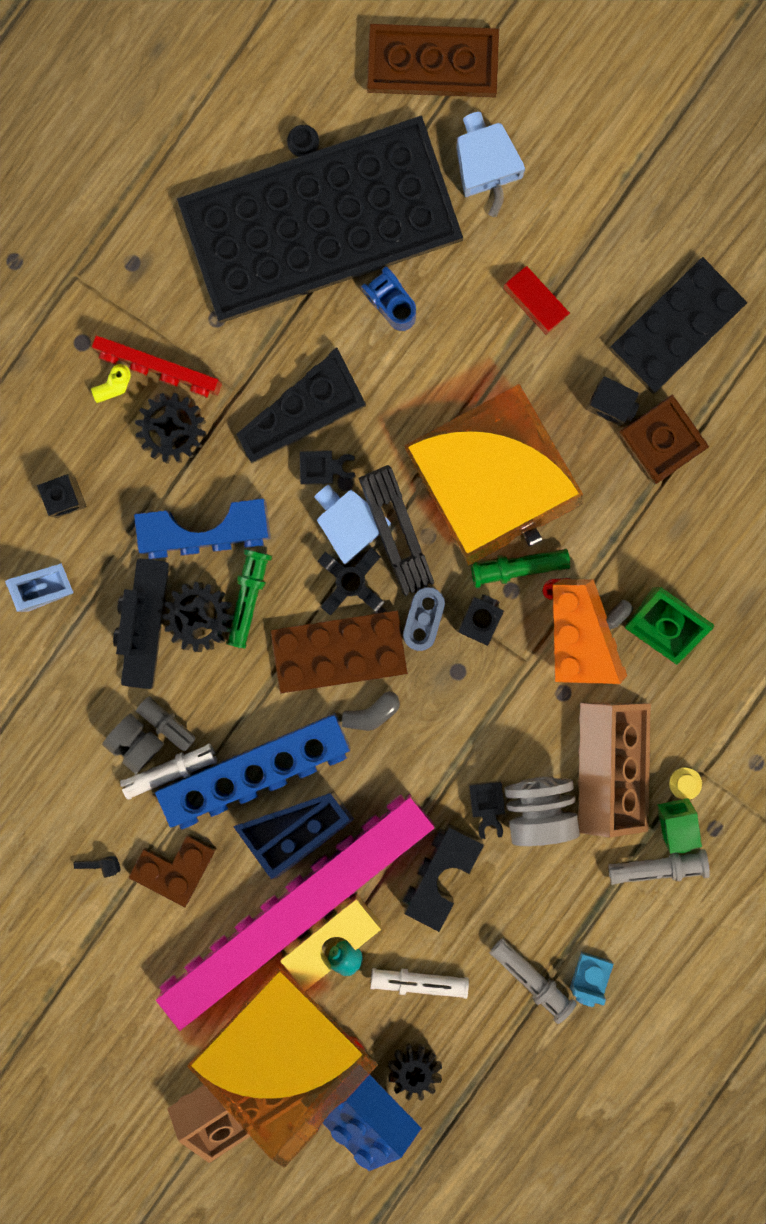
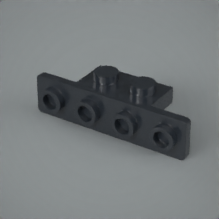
[113,558,169,689]

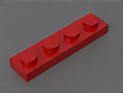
[92,335,222,398]

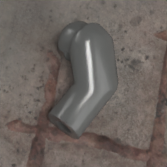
[606,600,633,630]

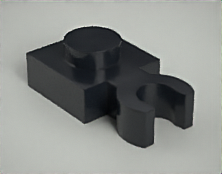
[300,451,356,485]
[469,780,505,839]

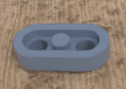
[403,587,445,651]

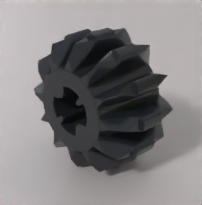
[388,1043,442,1101]

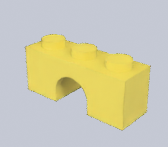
[280,893,381,991]

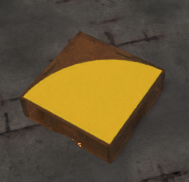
[404,384,583,566]
[187,967,378,1168]

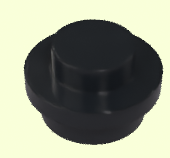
[287,125,319,157]

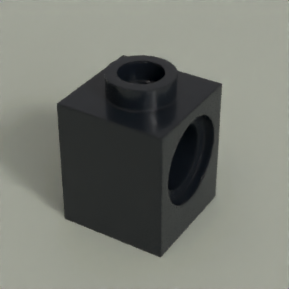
[585,376,640,426]
[37,474,87,518]
[457,594,504,646]

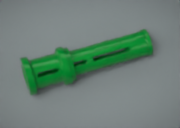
[226,549,272,649]
[470,549,570,589]

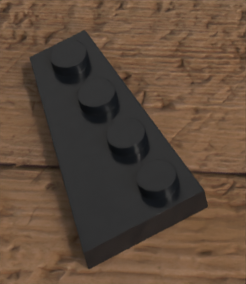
[236,347,366,464]

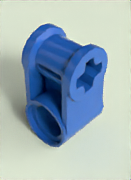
[360,267,416,331]

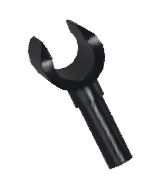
[74,856,121,878]

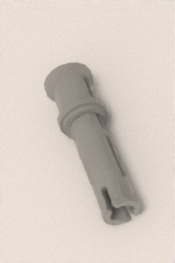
[608,849,710,885]
[489,938,577,1024]

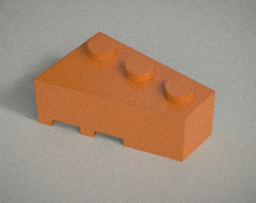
[553,579,628,684]

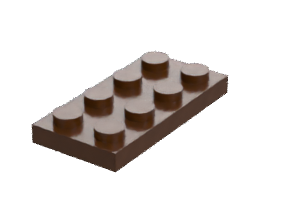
[367,24,499,98]
[270,610,408,694]

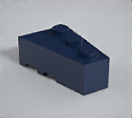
[233,793,355,880]

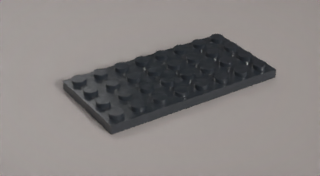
[177,115,463,323]

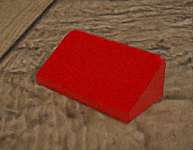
[503,266,570,335]

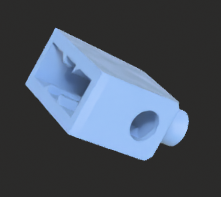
[456,112,525,198]
[314,484,391,565]

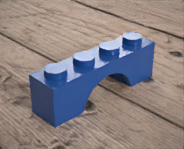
[134,499,271,560]

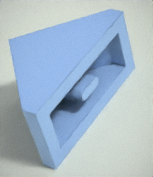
[5,563,73,612]

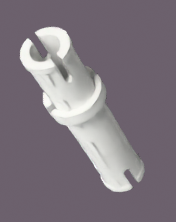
[120,744,217,800]
[370,968,469,999]

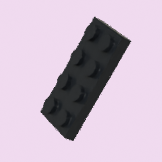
[609,257,748,394]

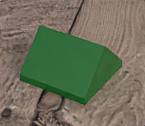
[625,587,714,665]

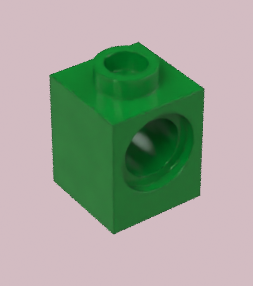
[657,798,702,854]

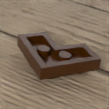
[129,834,216,908]

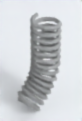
[488,184,504,217]

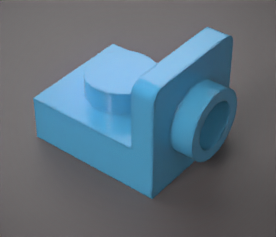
[570,951,614,1007]

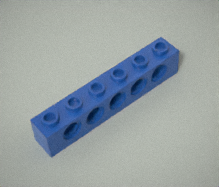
[155,713,351,830]

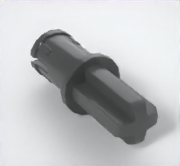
[136,696,195,751]

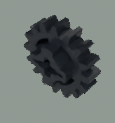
[135,393,207,464]
[162,582,234,652]

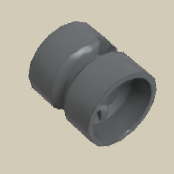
[102,713,164,775]

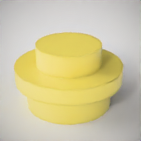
[669,767,702,799]

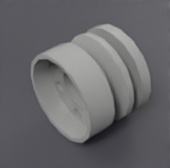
[505,777,580,846]

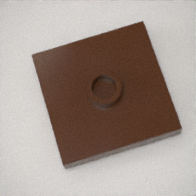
[618,394,709,485]

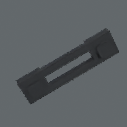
[358,465,434,596]

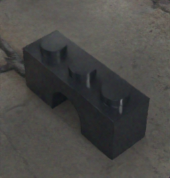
[402,823,484,932]

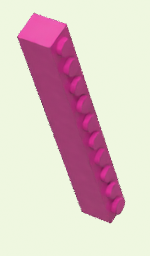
[155,794,435,1031]

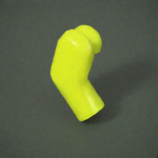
[91,364,131,403]

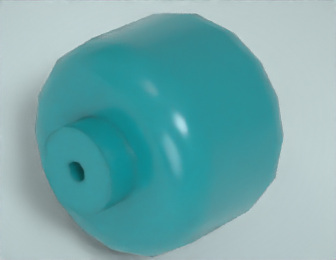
[328,941,363,976]

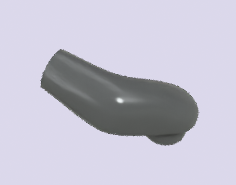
[342,691,400,731]

